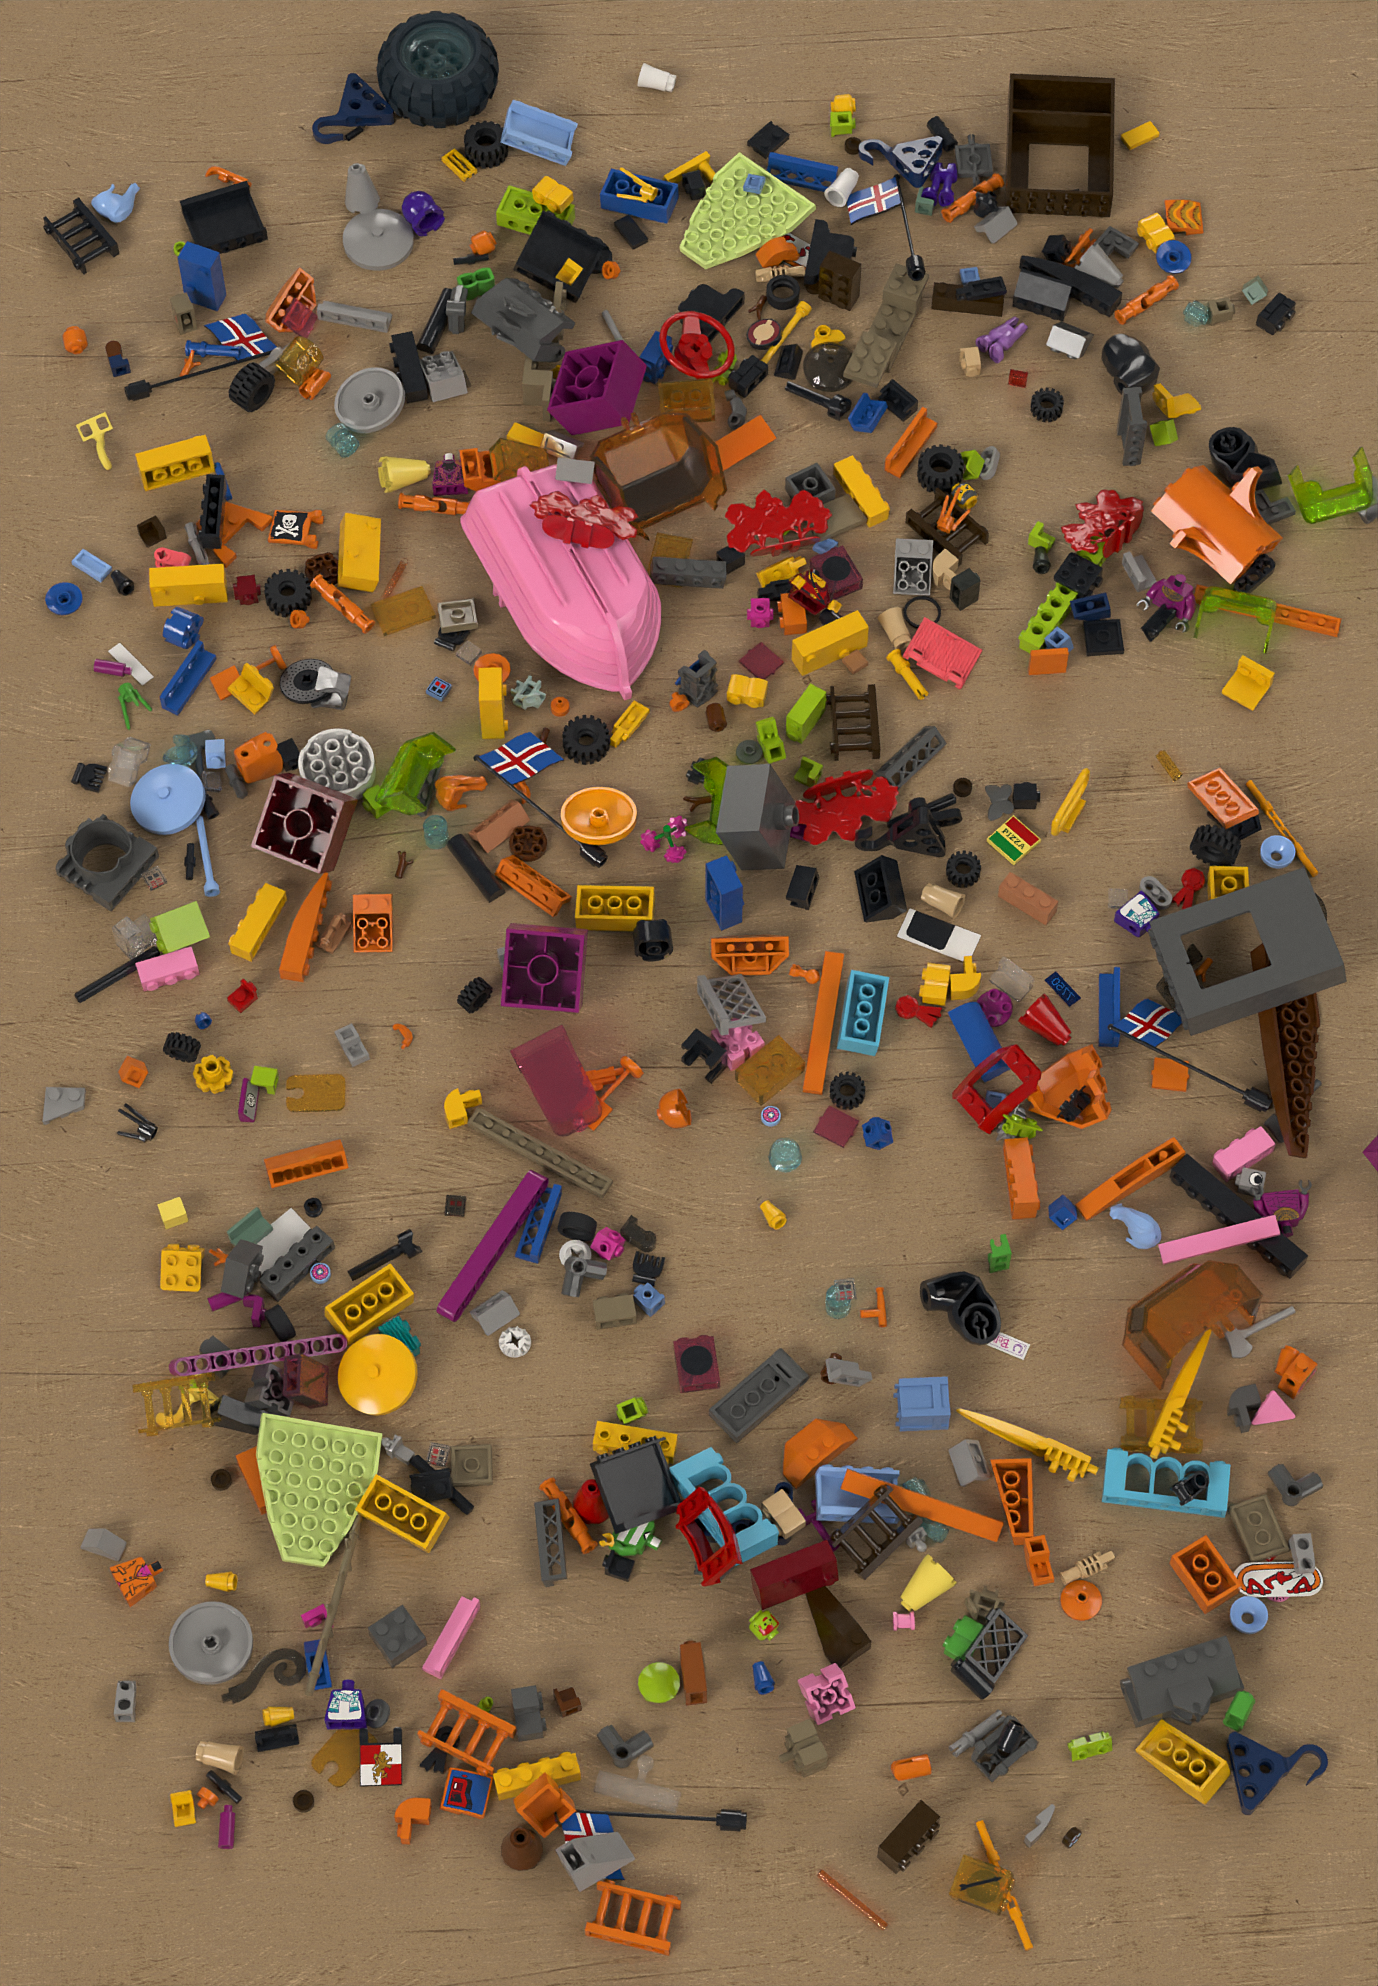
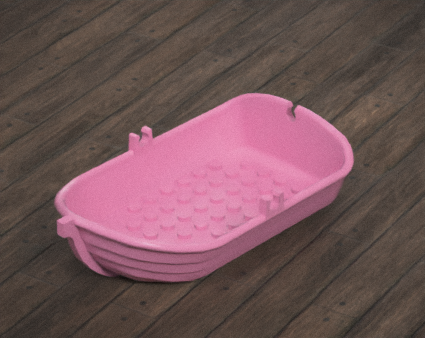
[460,464,661,701]

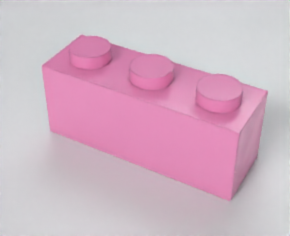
[135,947,200,991]
[1212,1126,1275,1182]

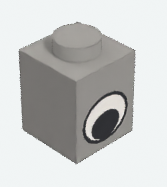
[1235,1167,1266,1197]

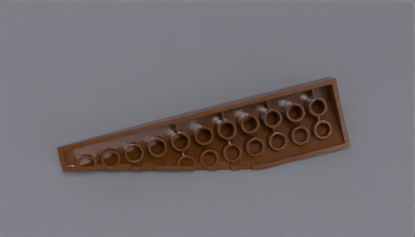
[1250,943,1320,1159]

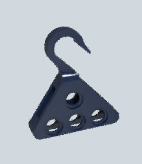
[312,73,395,144]
[859,136,942,188]
[1226,1732,1328,1815]

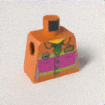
[1278,1352,1318,1400]

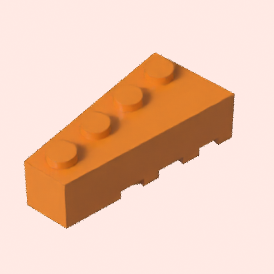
[1003,1137,1040,1220]
[990,1458,1035,1545]

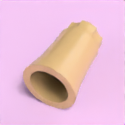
[877,607,911,650]
[921,883,965,919]
[195,1741,244,1775]

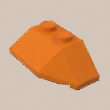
[265,267,316,333]
[711,935,789,976]
[783,1418,858,1489]

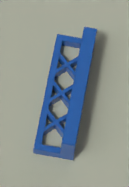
[766,152,838,192]
[159,640,217,716]
[1098,967,1120,1047]
[515,1184,562,1264]

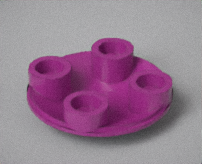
[977,989,1013,1027]

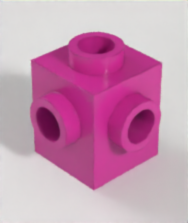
[747,598,773,628]
[590,1227,626,1261]

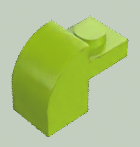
[755,717,786,764]

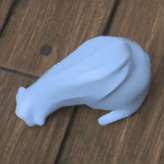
[91,183,140,223]
[1110,1203,1161,1249]

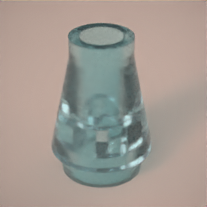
[918,1517,949,1543]

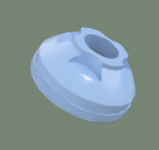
[1260,835,1295,869]
[1230,1596,1268,1634]

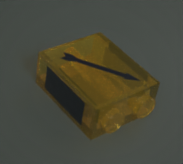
[949,1854,1016,1916]

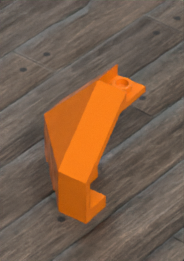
[1027,1044,1111,1129]

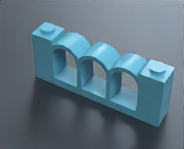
[669,1447,779,1566]
[1102,1448,1231,1518]

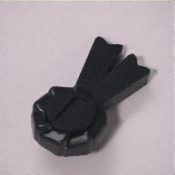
[419,1726,460,1774]

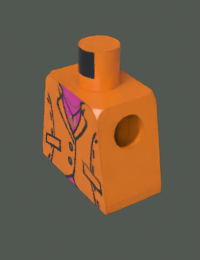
[110,1557,163,1607]

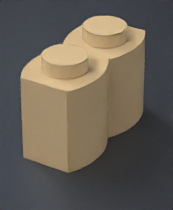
[761,1489,806,1539]

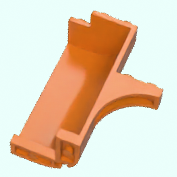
[1151,465,1283,584]

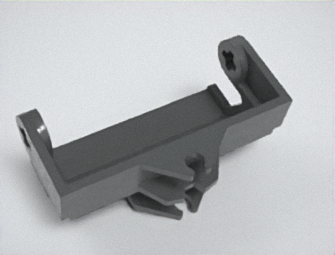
[471,278,575,362]
[1120,1636,1244,1728]

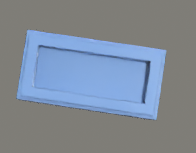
[71,549,112,583]

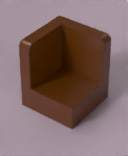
[553,1687,582,1718]

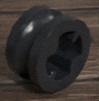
[304,1198,323,1218]

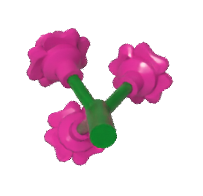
[640,815,690,863]

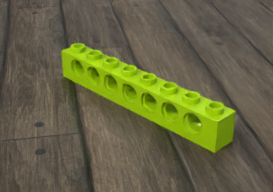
[1018,534,1107,653]

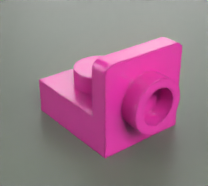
[301,1604,335,1628]

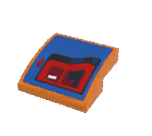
[439,1767,493,1819]

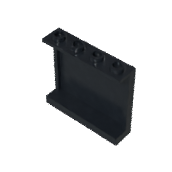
[180,181,268,254]
[513,210,606,303]
[590,1436,682,1534]

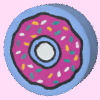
[761,1106,781,1127]
[310,1263,331,1284]

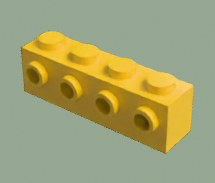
[593,1421,678,1465]
[493,1752,581,1801]

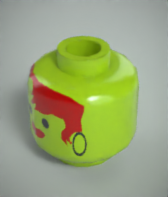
[749,1609,780,1641]

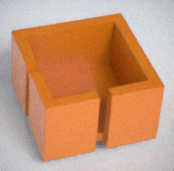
[513,1772,576,1838]

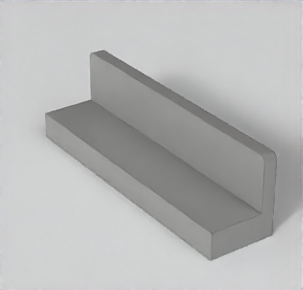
[317,301,392,333]

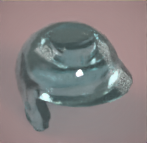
[163,734,198,767]
[768,1137,802,1172]

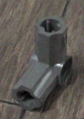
[446,285,468,334]
[561,1256,607,1297]
[1268,1464,1323,1506]
[597,1725,654,1768]

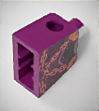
[432,453,468,496]

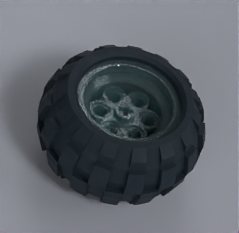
[376,11,499,128]

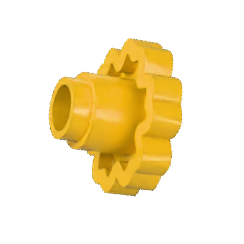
[193,1055,234,1094]

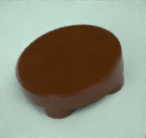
[305,552,338,585]
[509,825,547,862]

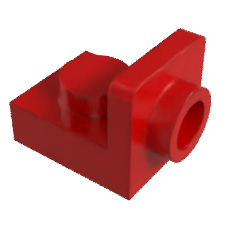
[227,979,258,1013]

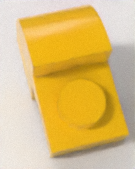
[949,956,981,1000]
[444,1088,482,1129]

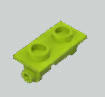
[711,349,737,386]
[1002,1114,1043,1139]
[1067,1731,1113,1762]

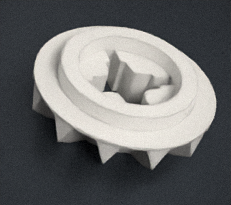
[559,1240,591,1271]
[499,1326,531,1358]

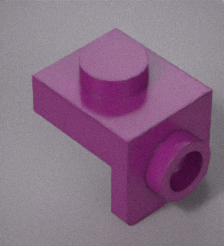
[242,1294,267,1327]

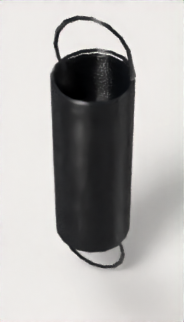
[343,125,366,141]

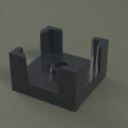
[681,1028,727,1084]

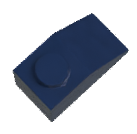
[1070,592,1111,621]

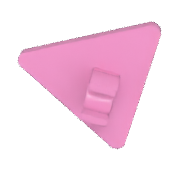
[1251,1390,1295,1425]

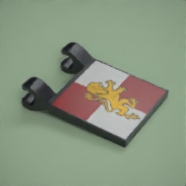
[359,1727,402,1787]

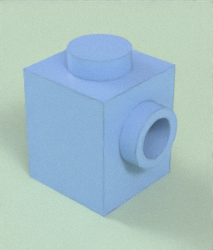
[205,739,226,769]

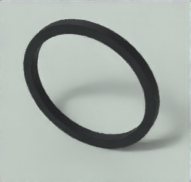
[904,596,941,629]

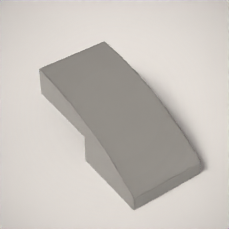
[334,1023,370,1067]
[1024,1804,1055,1848]

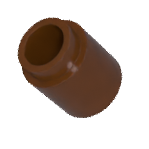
[705,703,727,732]

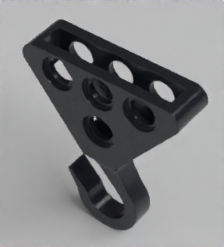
[855,807,945,857]

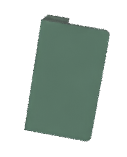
[227,1207,273,1246]

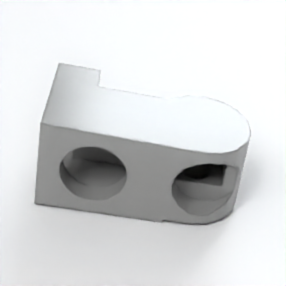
[1288,1533,1315,1574]
[114,1681,136,1722]

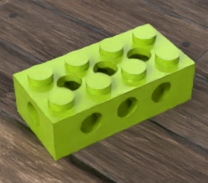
[496,185,575,235]

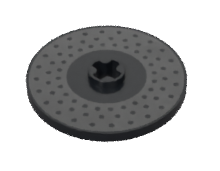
[279,659,333,704]

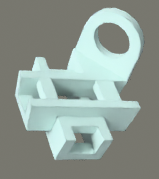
[510,675,546,710]

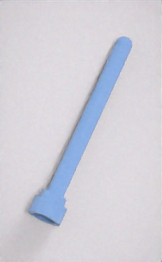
[196,815,220,897]

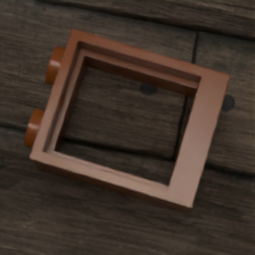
[680,1640,707,1706]

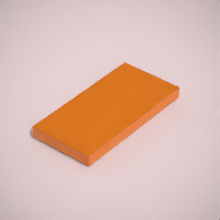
[1187,768,1259,829]

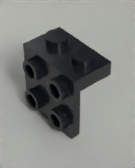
[1053,552,1103,599]

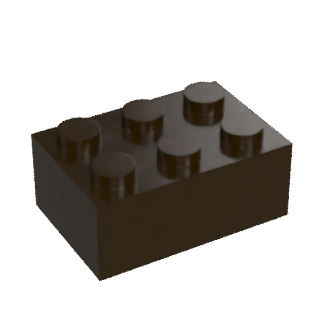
[818,250,861,311]
[877,1800,940,1874]

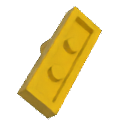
[663,151,716,184]

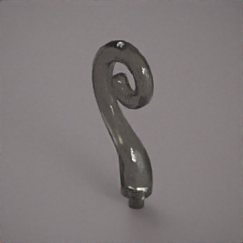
[221,1648,307,1704]

